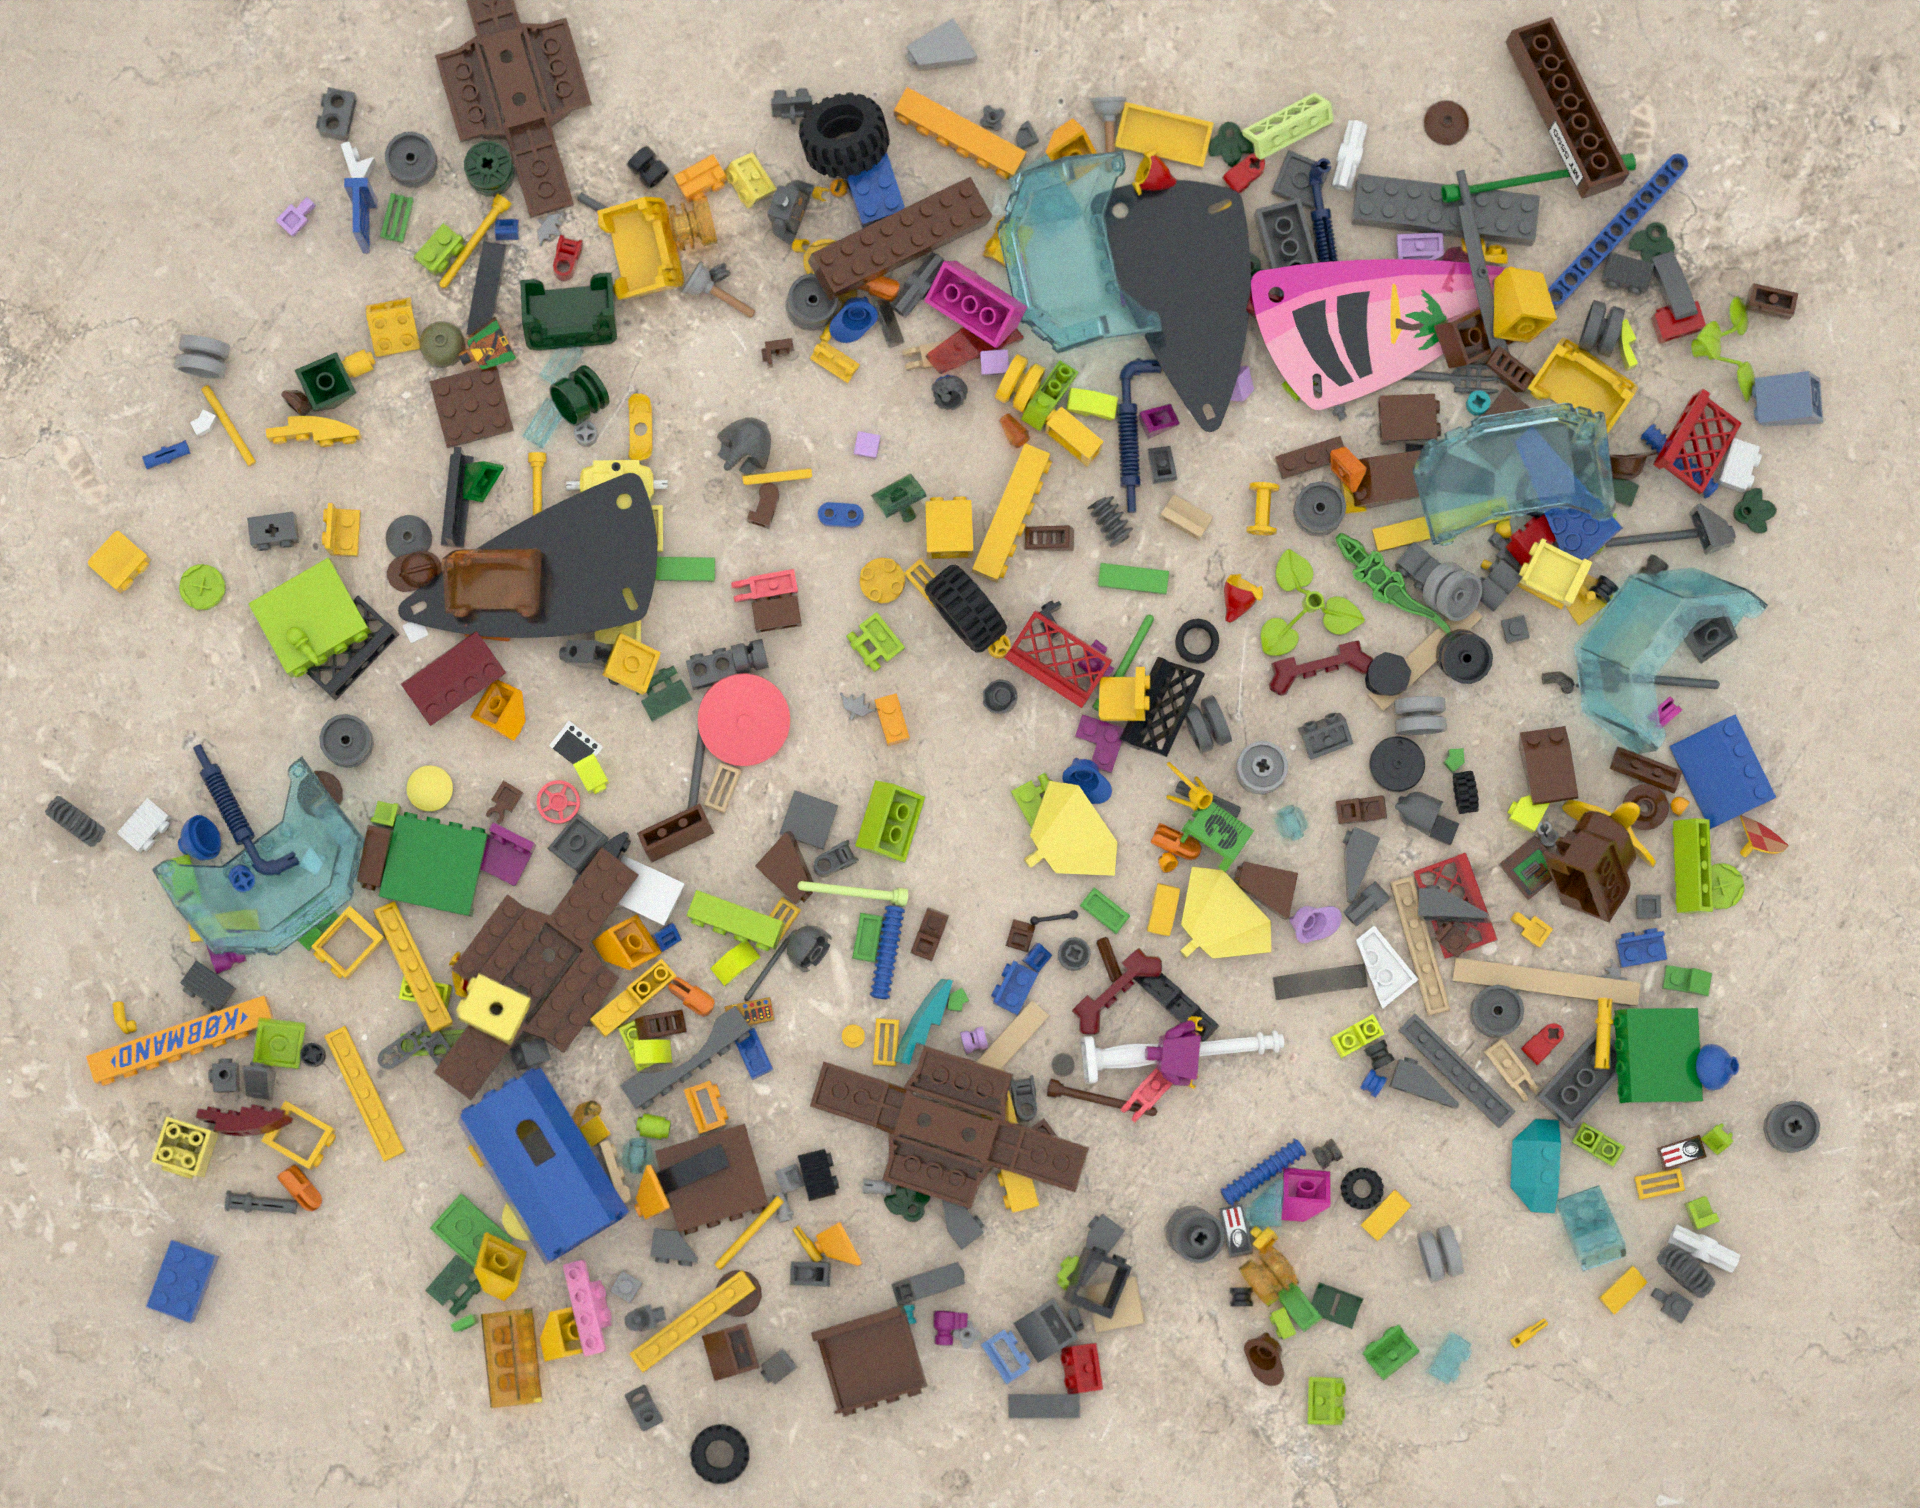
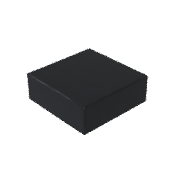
[1429,815,1460,845]

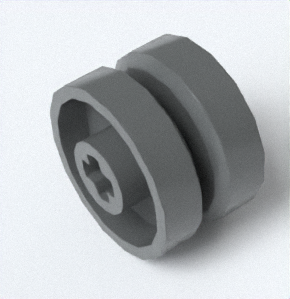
[385,132,438,188]
[785,273,838,331]
[1578,300,1625,357]
[1293,481,1346,537]
[1185,695,1232,754]
[319,714,374,768]
[1469,985,1524,1038]
[1763,1101,1820,1153]
[1166,1206,1224,1263]

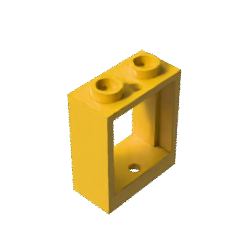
[1045,407,1104,467]
[311,906,386,980]
[261,1101,336,1170]

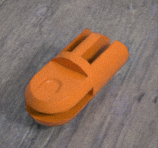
[858,276,900,302]
[1151,823,1201,860]
[668,977,715,1017]
[277,1165,322,1212]

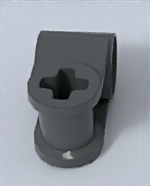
[813,840,859,877]
[1011,1075,1037,1122]

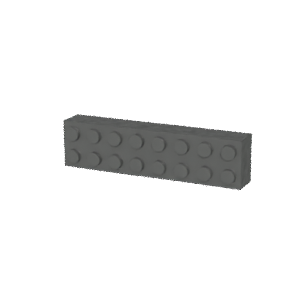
[1351,174,1540,246]

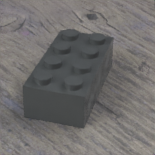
[1254,198,1318,298]
[1534,1029,1618,1129]

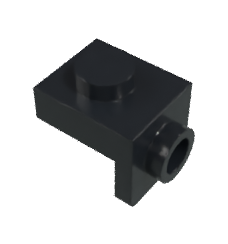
[1040,600,1061,639]

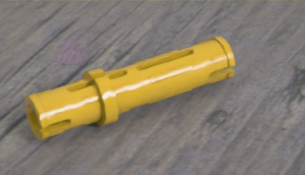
[1594,998,1614,1069]

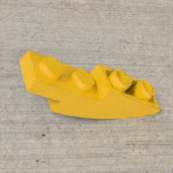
[266,416,362,447]
[590,959,677,1038]

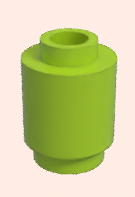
[636,1113,671,1140]

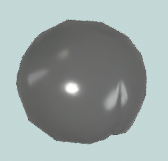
[983,679,1018,715]

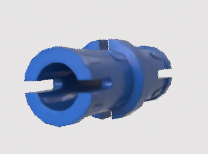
[142,440,191,470]

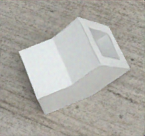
[190,410,218,437]

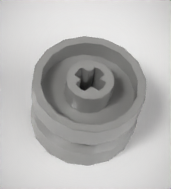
[174,335,230,379]
[1423,562,1482,621]
[1394,696,1447,735]
[1235,741,1288,795]
[1417,1225,1464,1283]

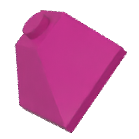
[1281,1168,1331,1222]

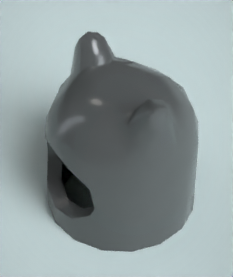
[1395,792,1443,836]

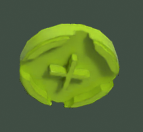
[179,564,226,610]
[1711,863,1745,909]

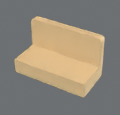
[1160,495,1212,541]

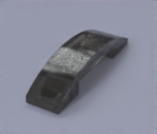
[1273,964,1368,1001]

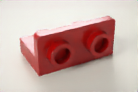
[1061,1343,1103,1394]

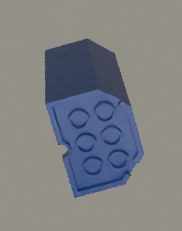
[458,1068,629,1266]

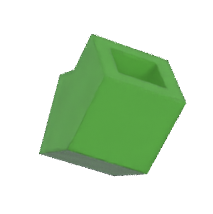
[1443,748,1465,773]
[947,988,969,1012]

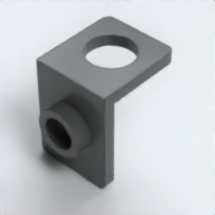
[625,1385,663,1431]

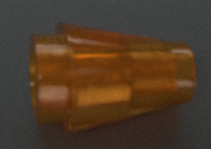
[999,413,1030,448]

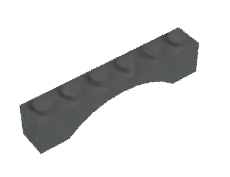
[620,1006,753,1110]

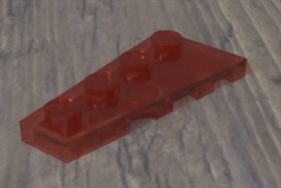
[926,327,1024,374]

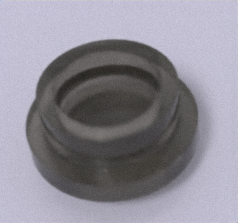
[1051,1053,1075,1077]

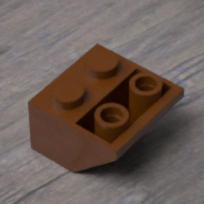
[702,1323,760,1381]

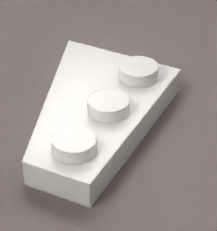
[1356,926,1418,1009]

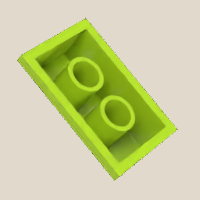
[855,780,925,863]

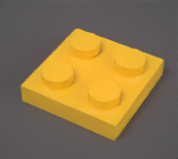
[602,633,661,695]

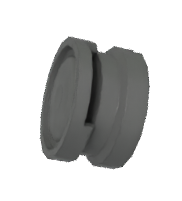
[1058,937,1091,971]

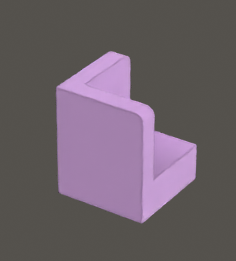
[980,349,1009,376]
[1231,366,1254,402]

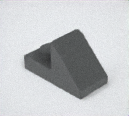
[1148,446,1177,484]
[790,1261,831,1287]

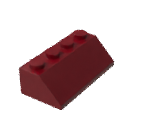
[401,631,506,726]

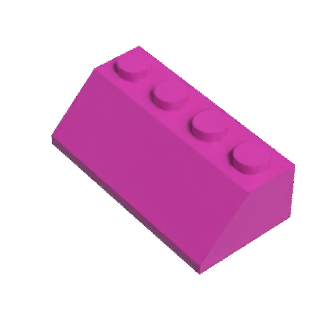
[924,260,1028,348]

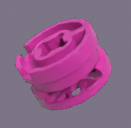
[1646,696,1682,731]

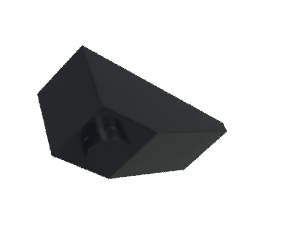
[657,1144,730,1195]

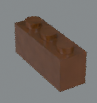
[637,803,714,863]

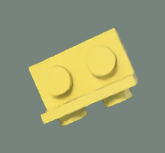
[724,152,777,209]

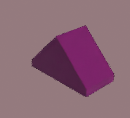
[1138,404,1180,439]

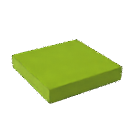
[252,1018,306,1069]

